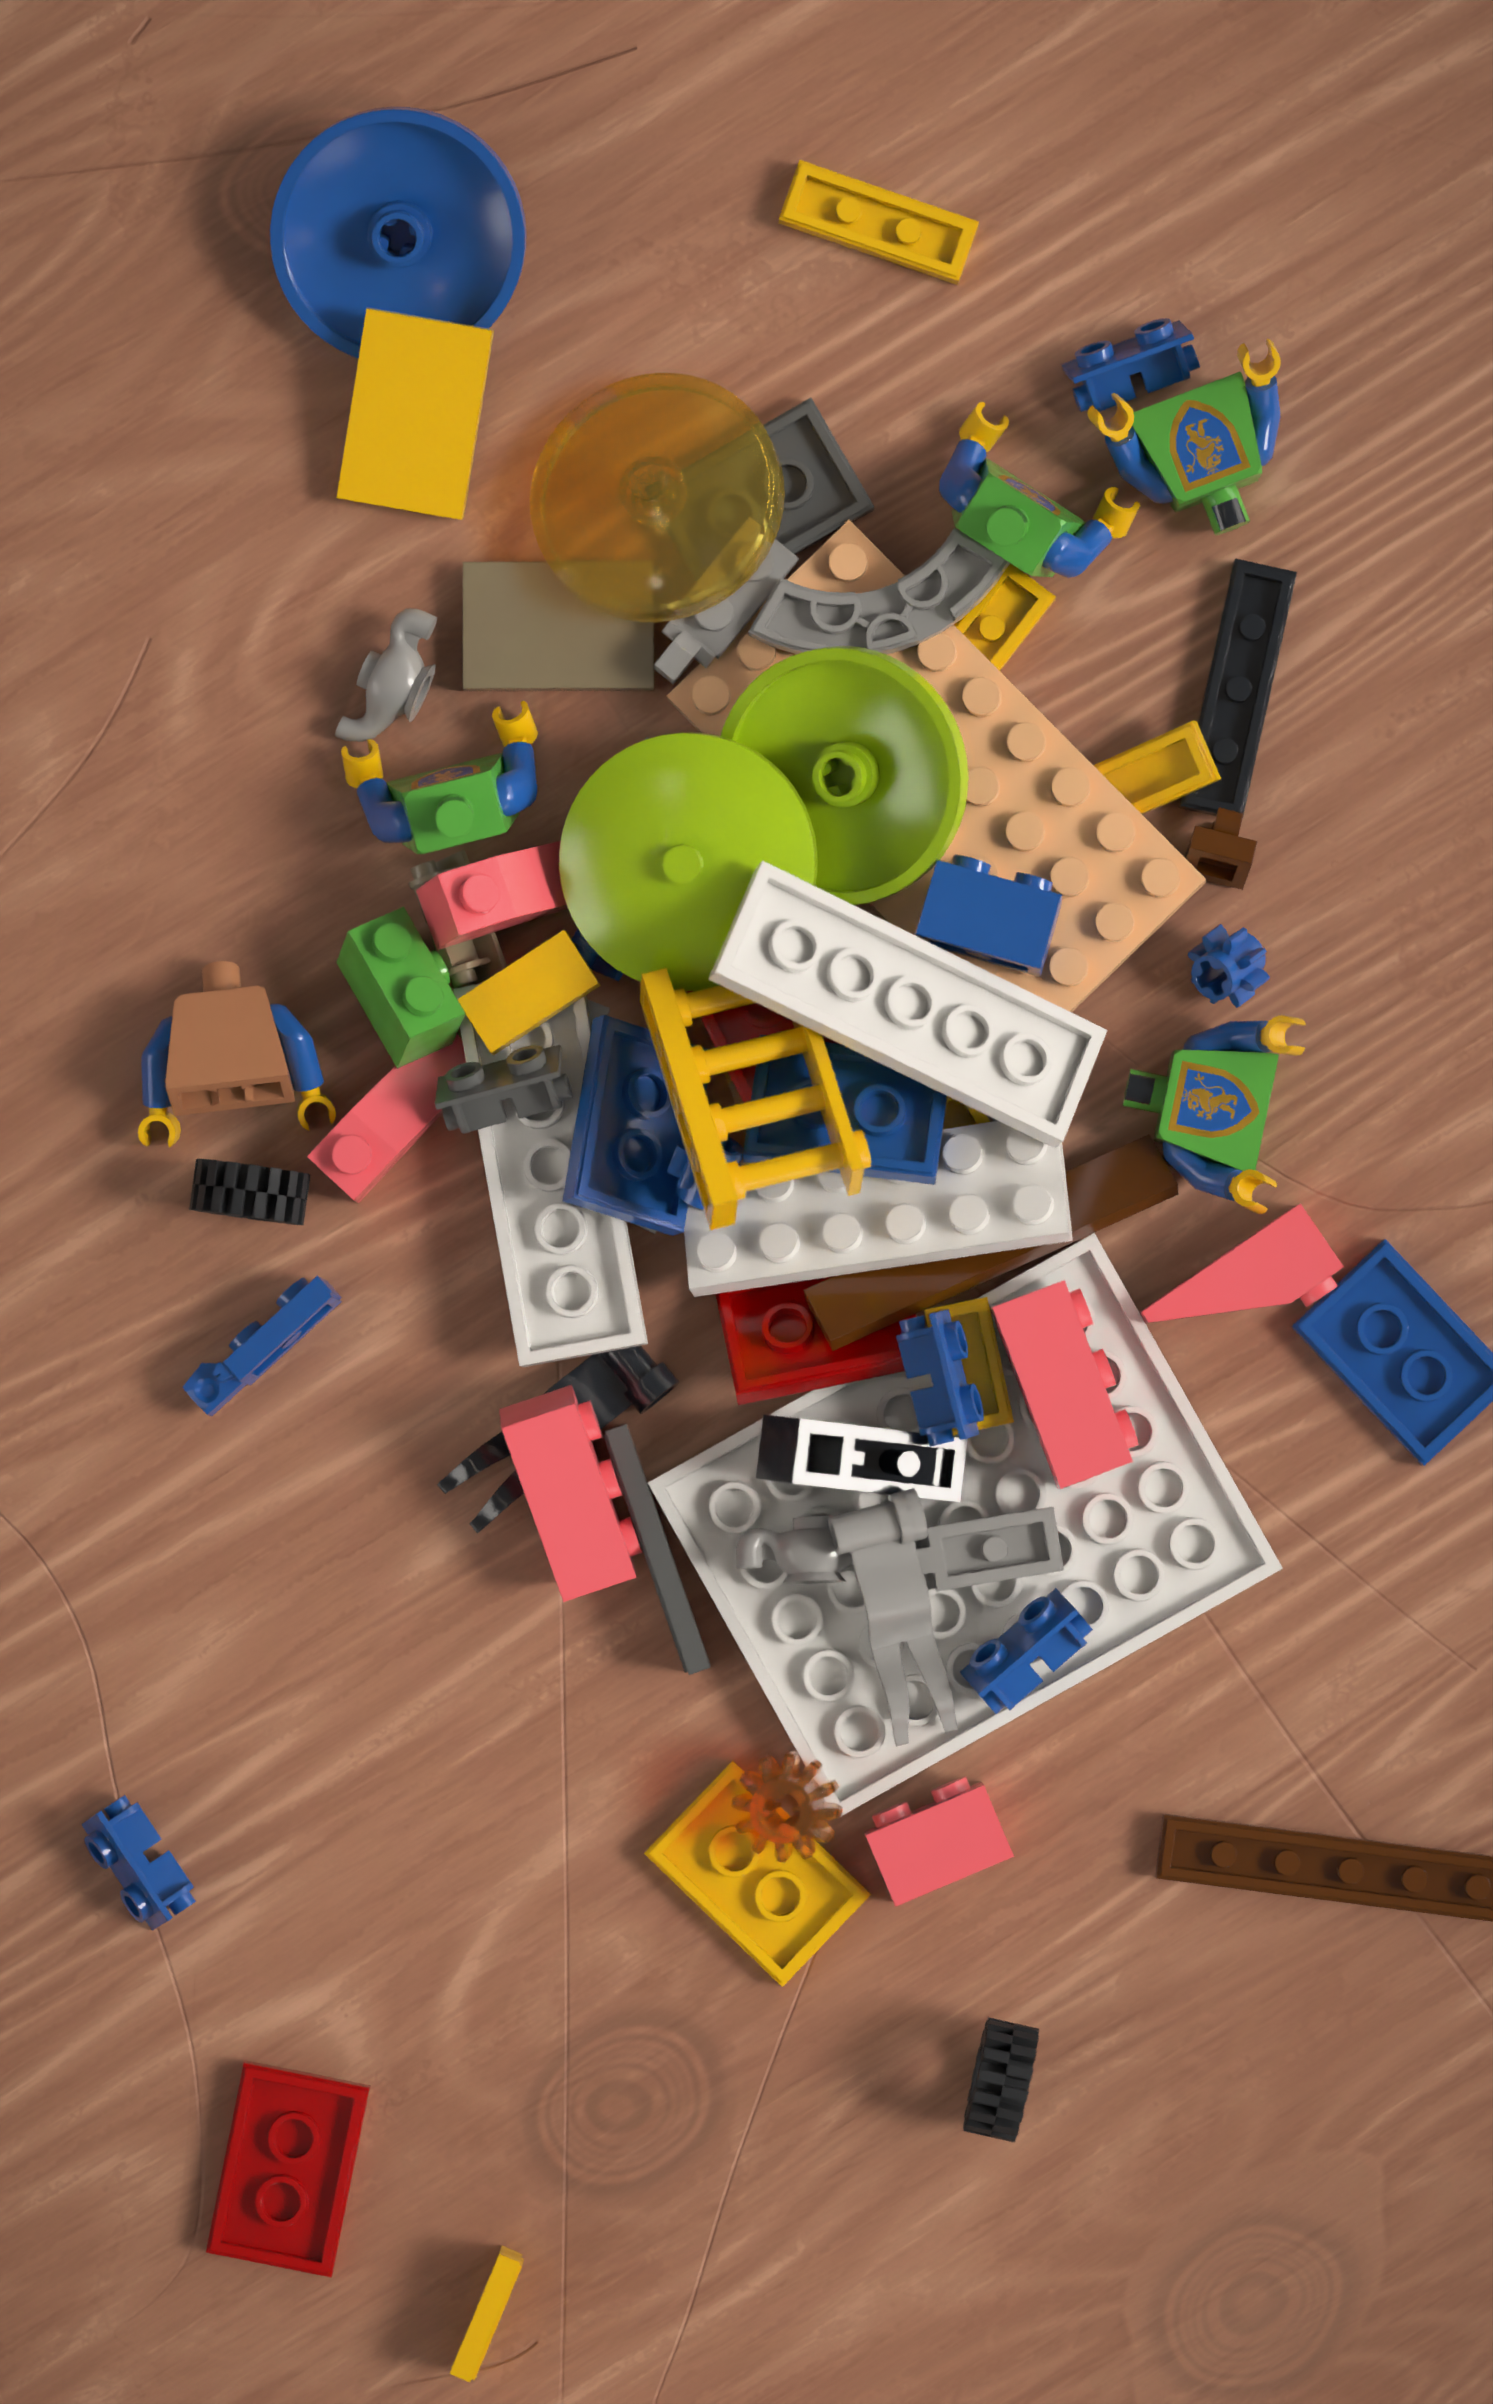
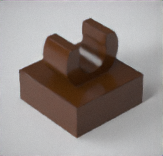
[1185,807,1257,890]

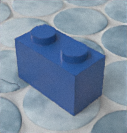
[916,855,1062,977]

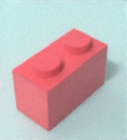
[864,1776,1014,1907]

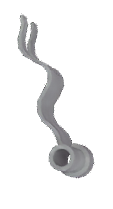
[828,1488,958,1747]

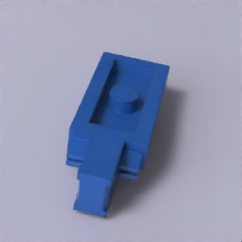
[183,1275,342,1416]

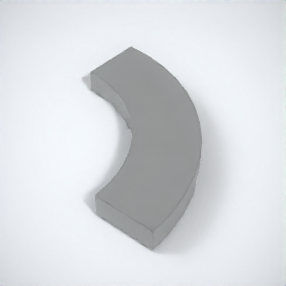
[748,528,1010,654]

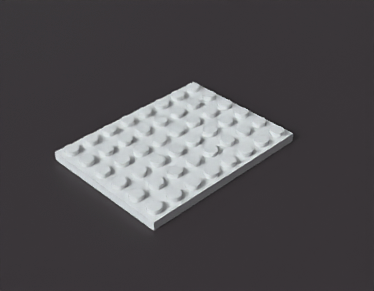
[648,1233,1283,1819]

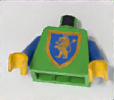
[1087,338,1281,535]
[939,402,1140,578]
[341,701,538,854]
[1123,1015,1306,1214]

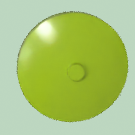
[721,646,968,905]
[559,732,818,991]

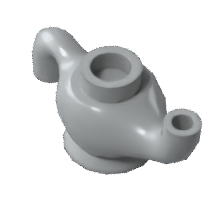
[335,608,437,742]
[736,1516,853,1584]

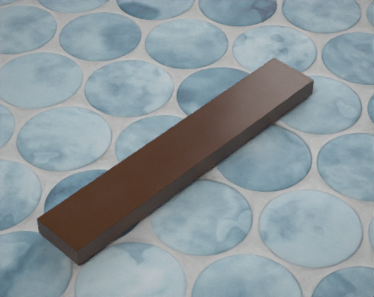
[804,1134,1178,1351]
[1155,1813,1493,1922]

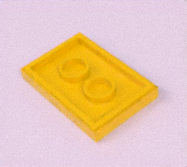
[336,307,494,520]
[644,1760,871,1987]

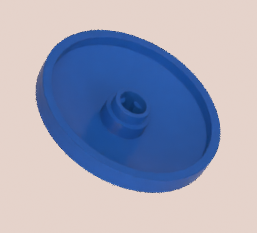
[270,106,527,359]

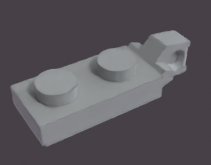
[654,518,799,684]
[914,1507,1064,1592]

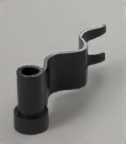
[437,1346,679,1534]

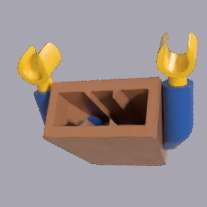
[138,961,336,1147]

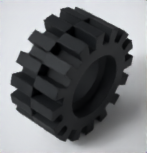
[189,1159,311,1225]
[963,2017,1039,2142]

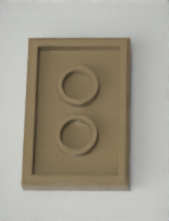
[463,561,654,691]

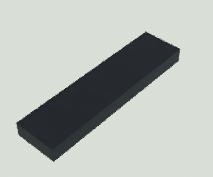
[1179,558,1297,820]

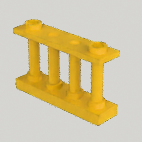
[640,968,871,1230]

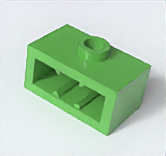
[336,907,465,1069]

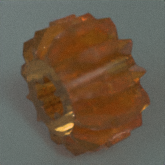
[731,1751,843,1863]

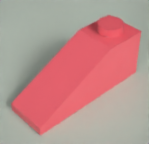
[416,841,568,950]
[307,1034,466,1203]
[1139,1203,1344,1324]

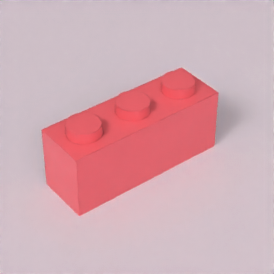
[990,1280,1139,1489]
[499,1385,643,1602]

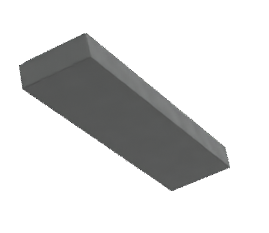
[603,1424,711,1675]

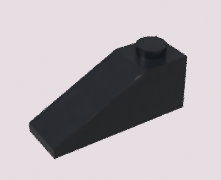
[756,1414,968,1502]

